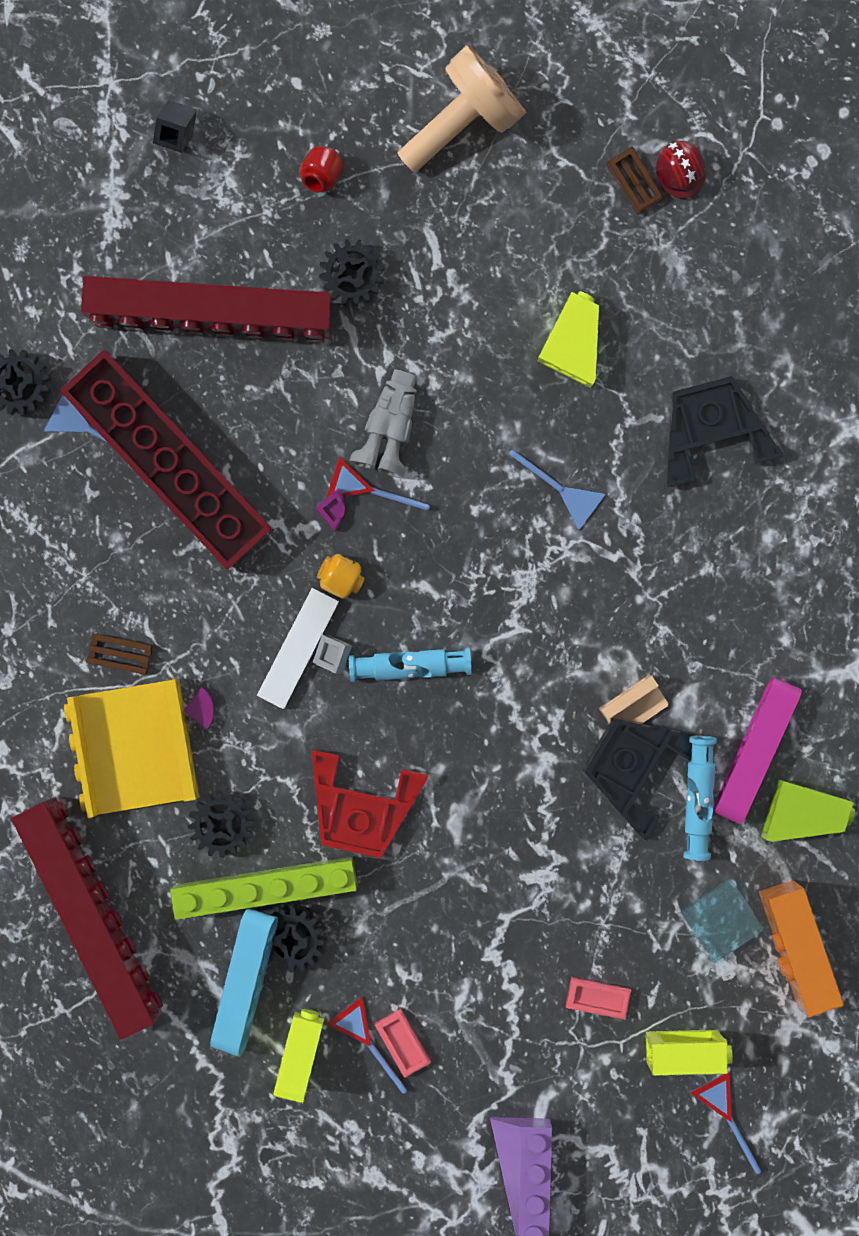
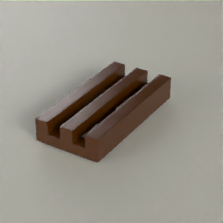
[606,146,664,215]
[86,633,153,675]

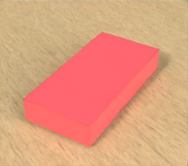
[566,977,631,1020]
[375,1009,431,1078]

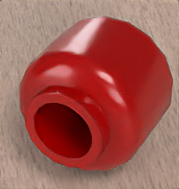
[299,146,344,193]

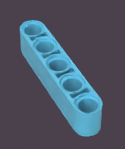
[210,908,278,1057]

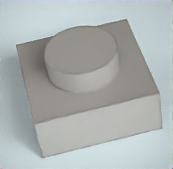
[313,635,352,674]

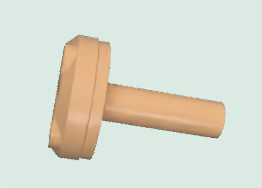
[397,45,526,173]

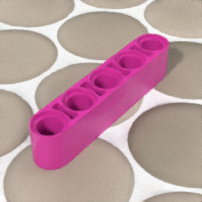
[713,677,802,824]

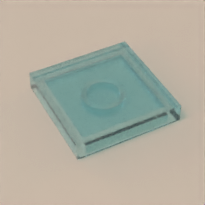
[679,878,765,963]

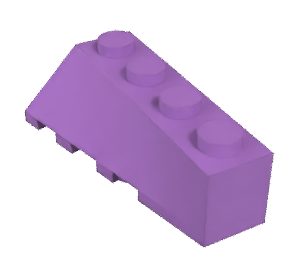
[490,1117,552,1236]

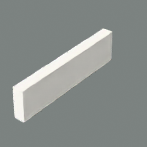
[257,588,339,709]

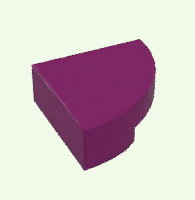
[315,488,346,531]
[184,687,214,729]

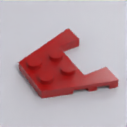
[312,749,428,858]

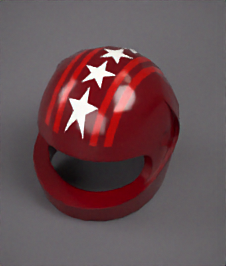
[656,140,706,198]

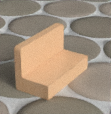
[599,675,668,723]

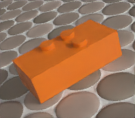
[759,880,844,1017]

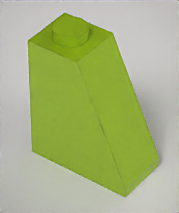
[761,779,855,842]

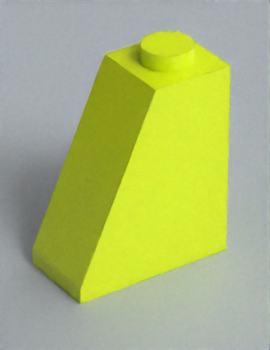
[537,291,599,388]
[273,1009,324,1103]

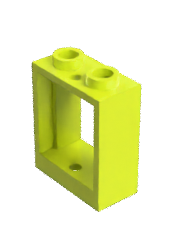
[646,1030,732,1075]

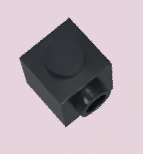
[153,100,197,153]

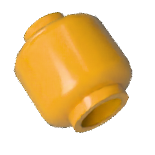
[317,554,364,598]

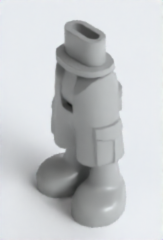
[349,369,417,478]

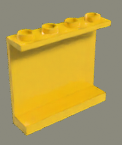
[64,679,199,818]

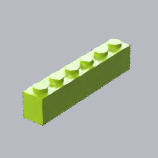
[170,856,358,920]

